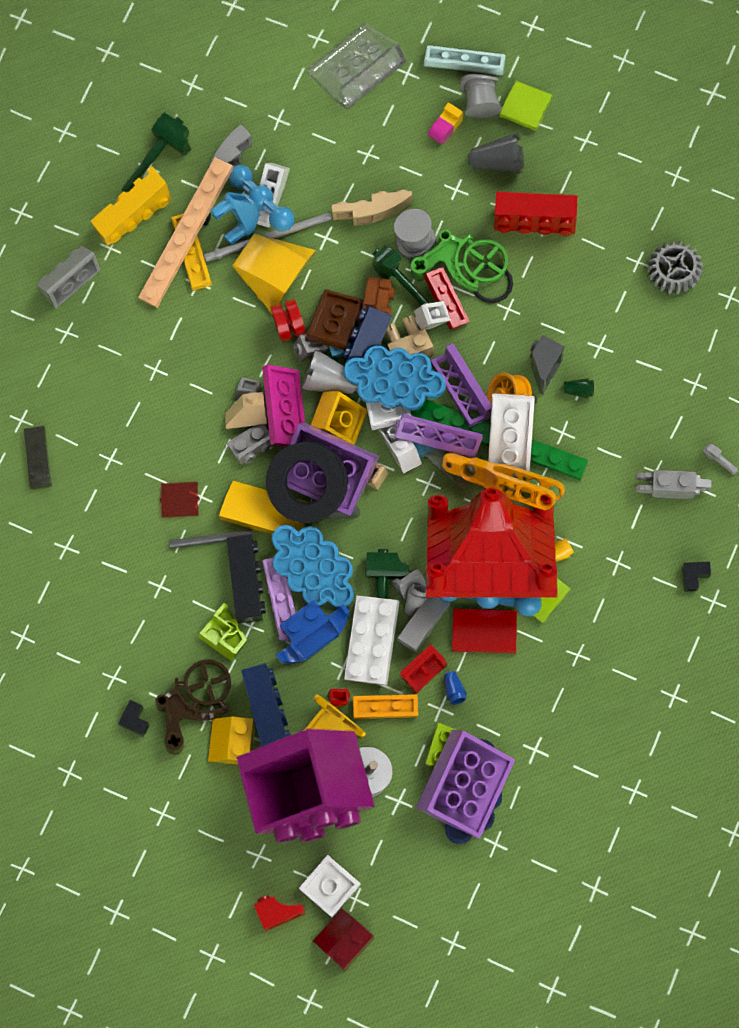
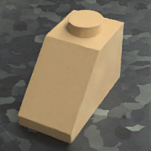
[225,392,267,429]

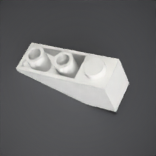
[378,425,422,473]

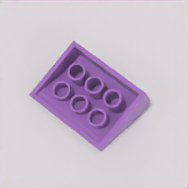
[287,423,380,516]
[416,730,515,839]

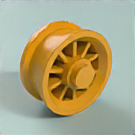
[487,373,537,405]

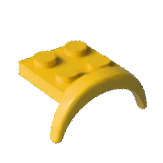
[305,695,366,739]

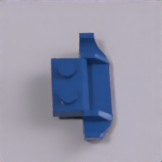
[275,600,350,664]

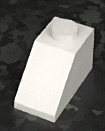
[414,301,450,330]

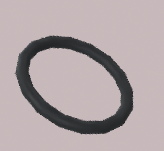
[471,264,513,303]

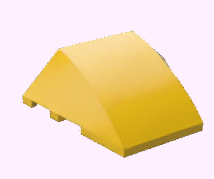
[232,233,316,315]

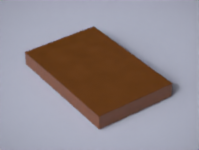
[306,289,363,350]

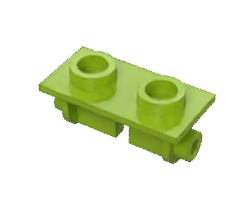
[425,723,456,769]

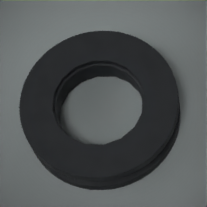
[266,441,348,523]

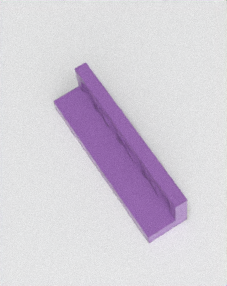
[430,343,492,427]
[395,414,483,457]

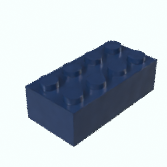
[241,663,291,746]

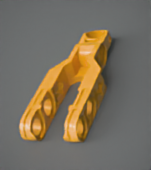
[441,453,565,510]

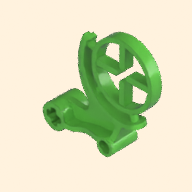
[411,230,508,292]

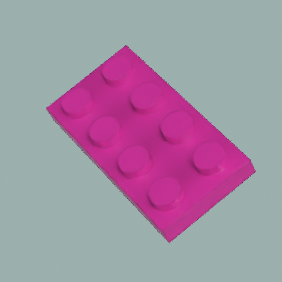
[262,364,305,447]

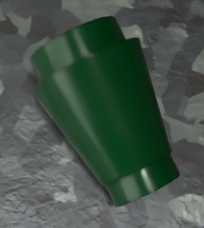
[564,378,594,399]

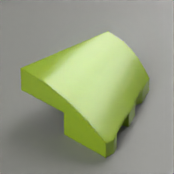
[198,603,247,662]

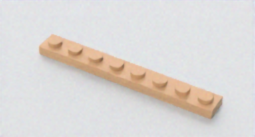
[138,157,234,308]

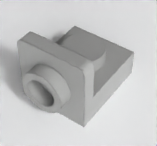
[293,334,328,362]

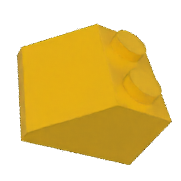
[311,391,367,445]
[208,717,255,764]

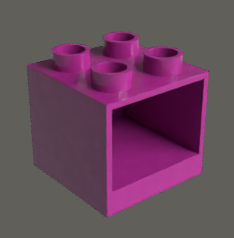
[236,729,375,843]

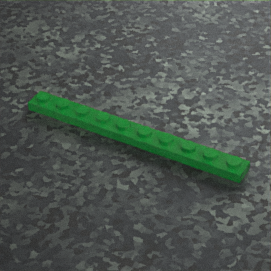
[410,399,588,481]

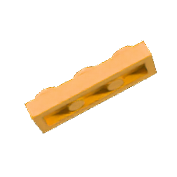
[353,694,418,719]

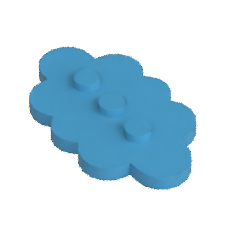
[344,346,446,411]
[272,525,354,608]

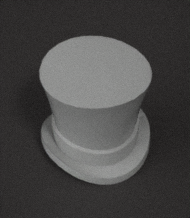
[460,74,502,118]
[394,209,436,259]

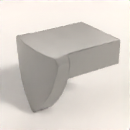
[390,569,426,601]

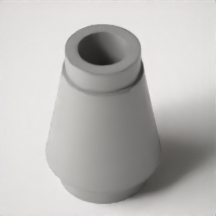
[404,583,427,616]

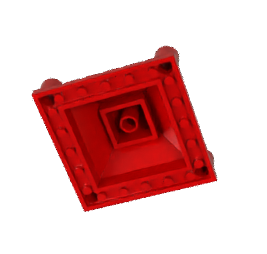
[426,488,558,598]

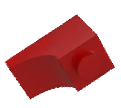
[254,895,306,931]

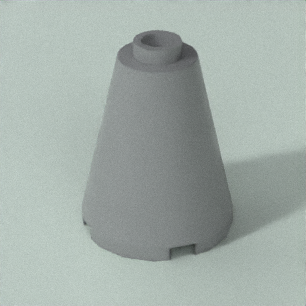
[302,350,358,395]

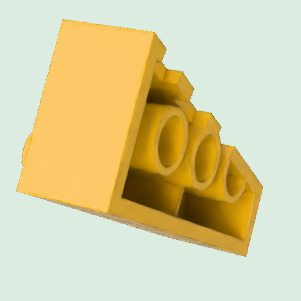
[90,166,171,246]

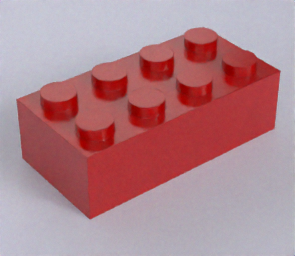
[494,192,578,236]

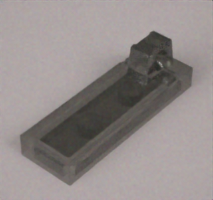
[24,426,52,490]

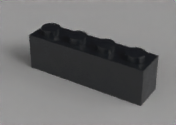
[227,534,266,624]

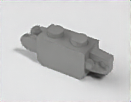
[636,470,711,499]

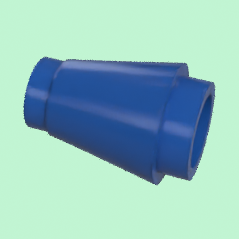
[444,671,467,705]

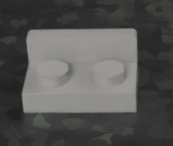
[227,424,273,465]

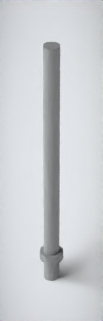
[204,212,332,262]

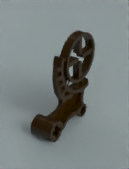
[156,659,231,755]

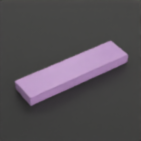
[262,557,295,641]

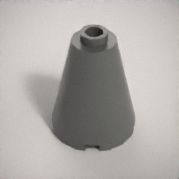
[468,133,524,174]

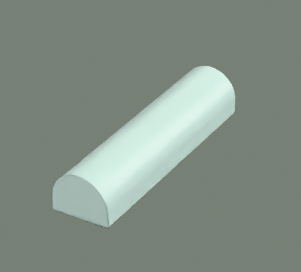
[424,45,506,76]

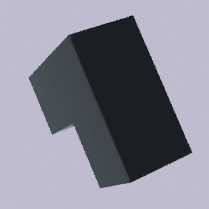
[682,562,711,592]
[118,700,150,737]

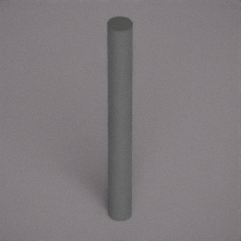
[169,529,253,549]

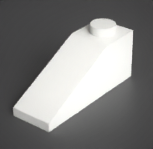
[257,163,290,228]

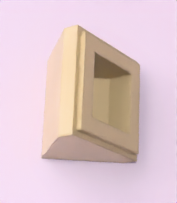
[367,464,388,490]

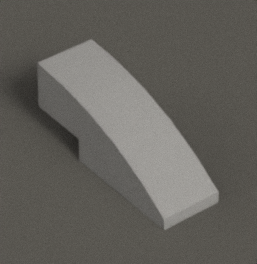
[209,124,253,167]
[398,597,451,653]

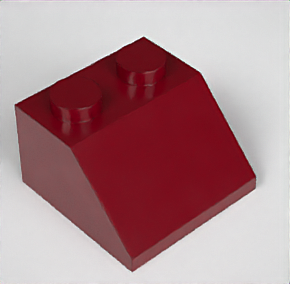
[313,908,375,971]

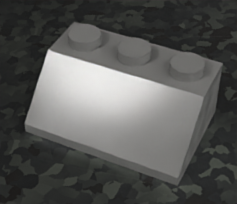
[37,246,101,309]

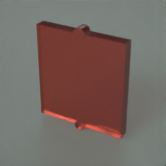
[160,482,200,518]

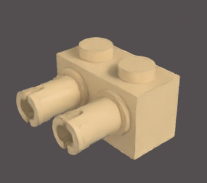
[385,315,434,357]

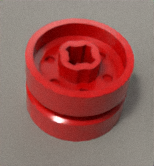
[270,299,306,342]

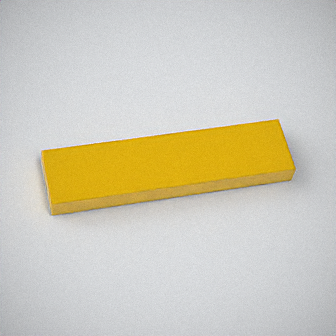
[171,214,212,291]

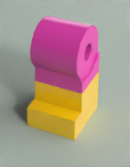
[428,103,463,145]

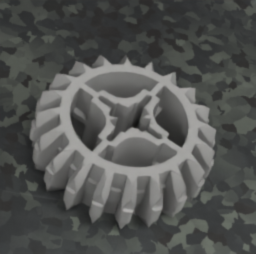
[647,240,703,295]

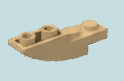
[332,190,412,226]

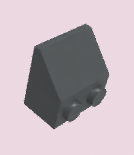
[530,335,564,394]

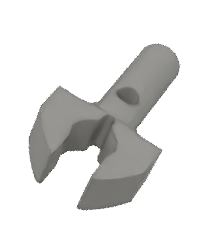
[702,443,738,475]

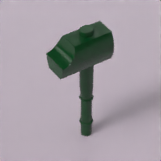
[122,112,191,192]
[372,246,430,305]
[366,549,409,599]

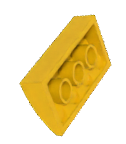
[219,481,310,535]

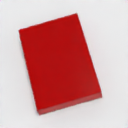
[452,609,517,654]

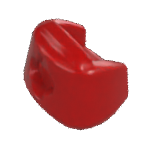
[327,688,350,707]

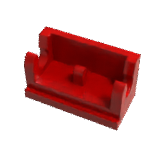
[400,644,447,694]

